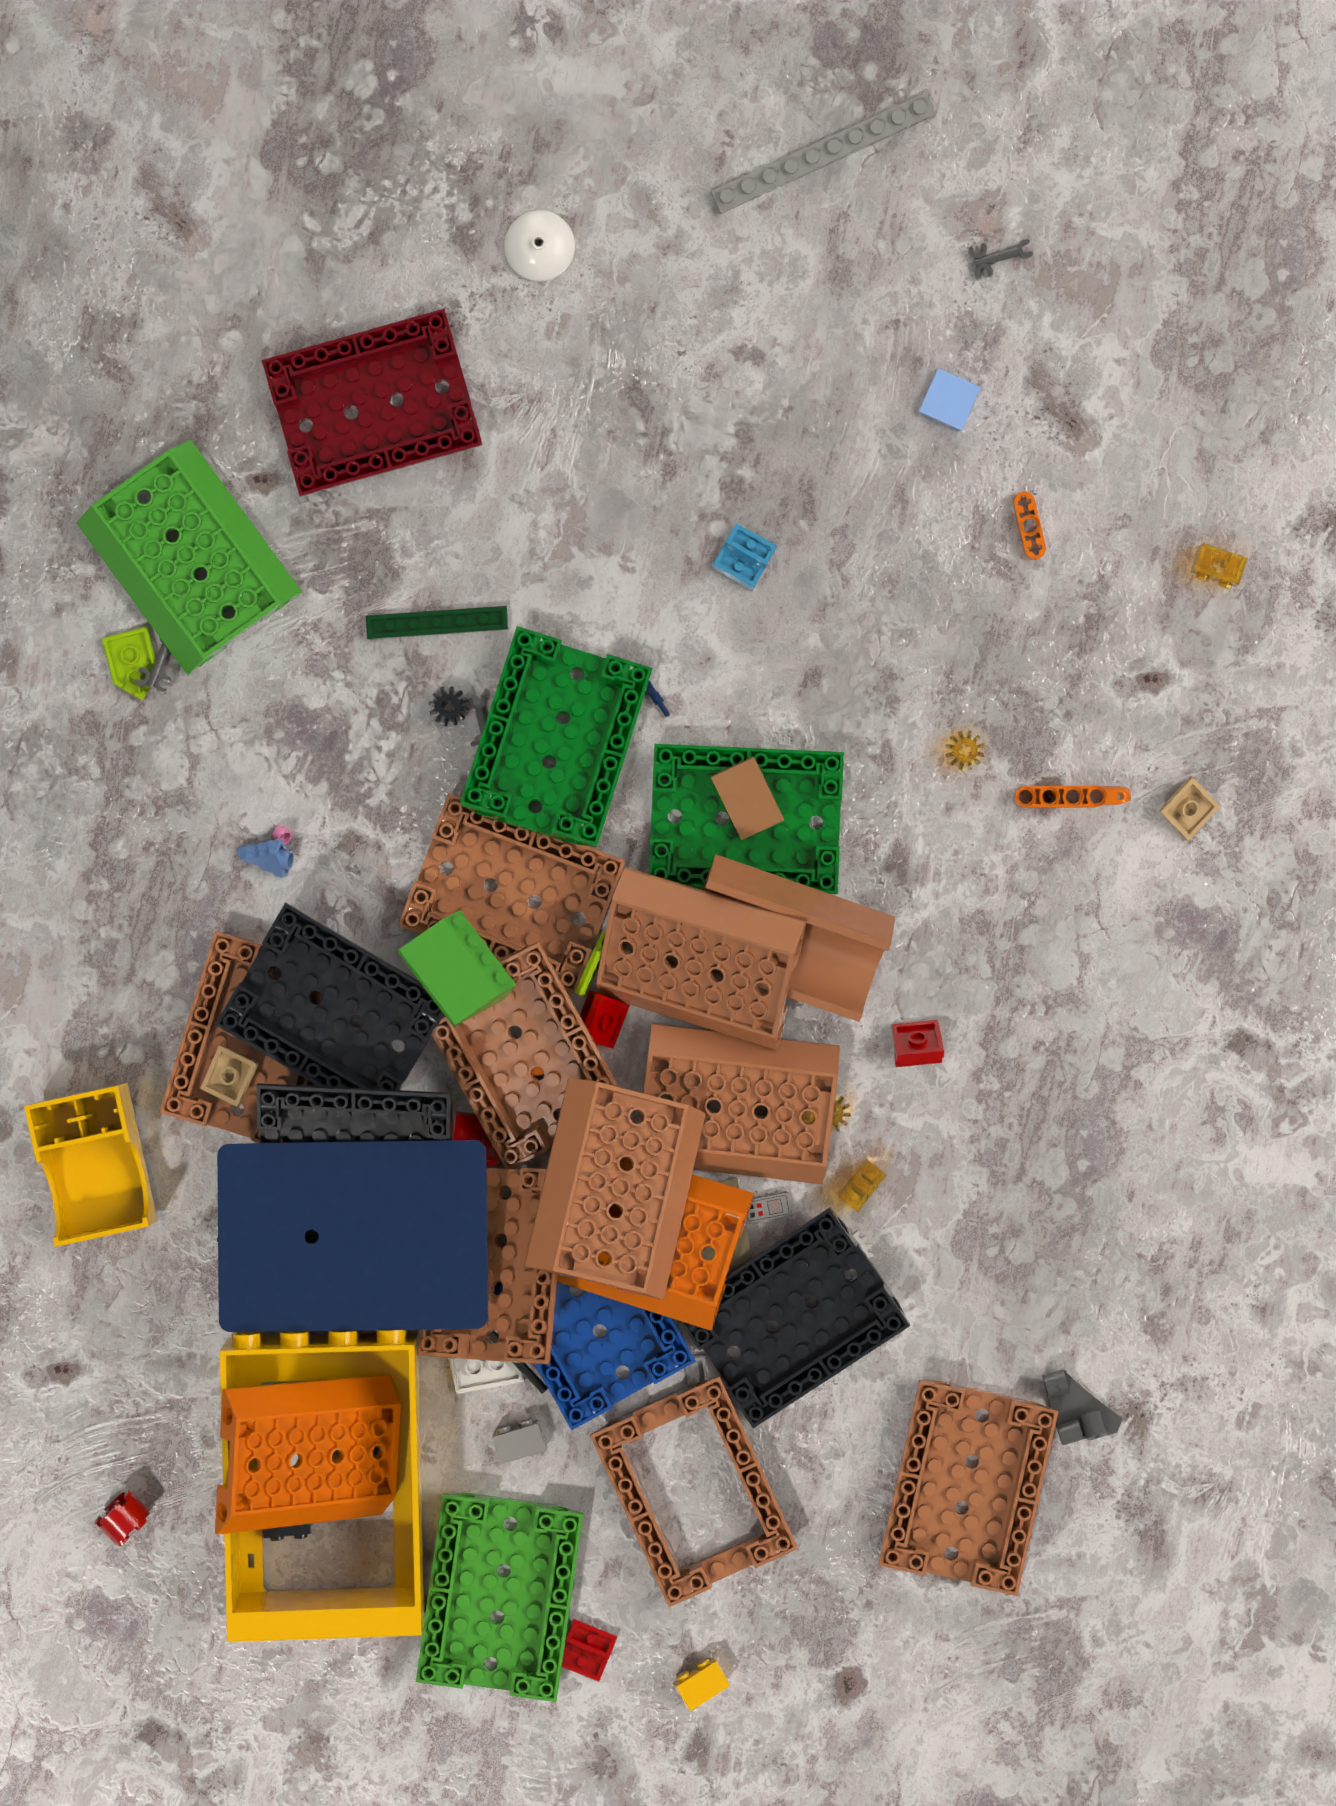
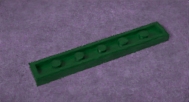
[365,606,509,640]

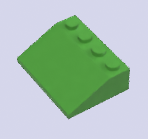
[397,910,516,1027]

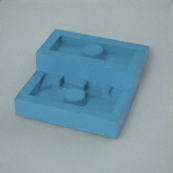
[711,523,777,590]

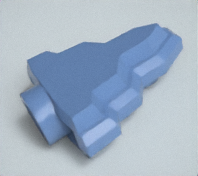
[237,839,294,878]

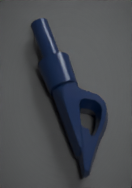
[645,679,671,718]

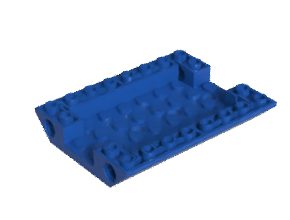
[494,1282,696,1431]

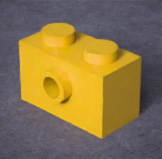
[672,1658,730,1712]

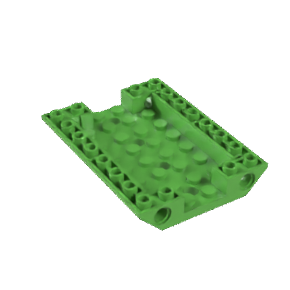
[76,440,303,675]
[416,1492,583,1702]

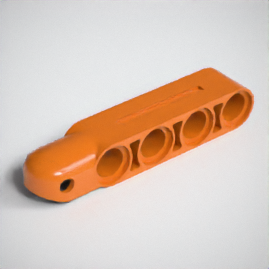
[1013,786,1131,808]

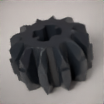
[429,686,469,727]

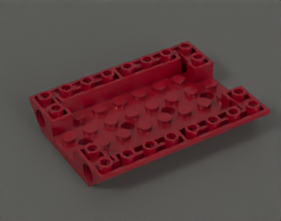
[262,309,483,497]

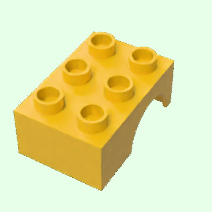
[24,1082,158,1247]

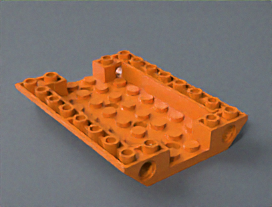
[557,1157,754,1331]
[215,1374,401,1535]

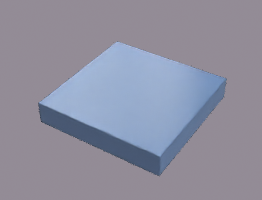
[918,368,981,431]

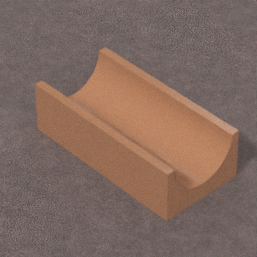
[702,854,895,1022]

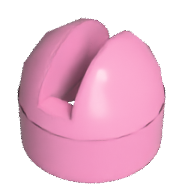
[271,825,292,845]

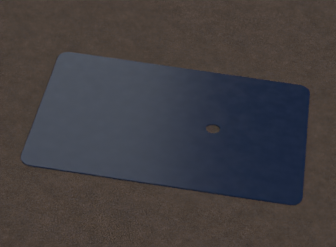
[217,1140,488,1332]

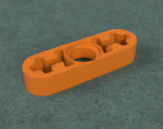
[1013,492,1046,560]

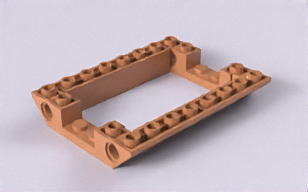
[590,1376,798,1607]

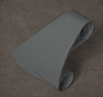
[1042,1369,1123,1445]

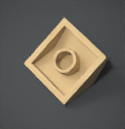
[1159,776,1221,841]
[200,1045,258,1107]

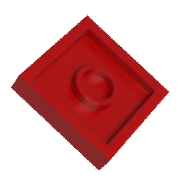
[580,990,630,1049]
[891,1020,944,1067]

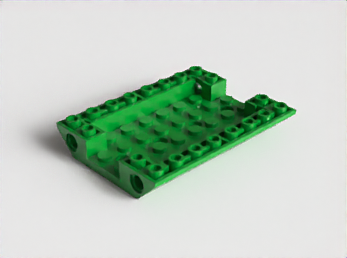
[460,626,653,847]
[649,744,844,894]

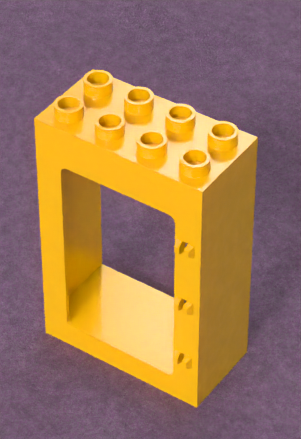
[220,1330,425,1642]

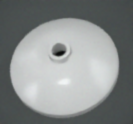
[504,210,575,282]

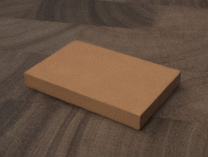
[711,756,784,840]

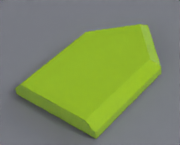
[101,626,156,701]
[575,931,606,996]

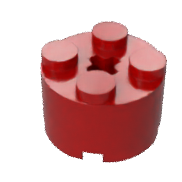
[94,1489,150,1547]

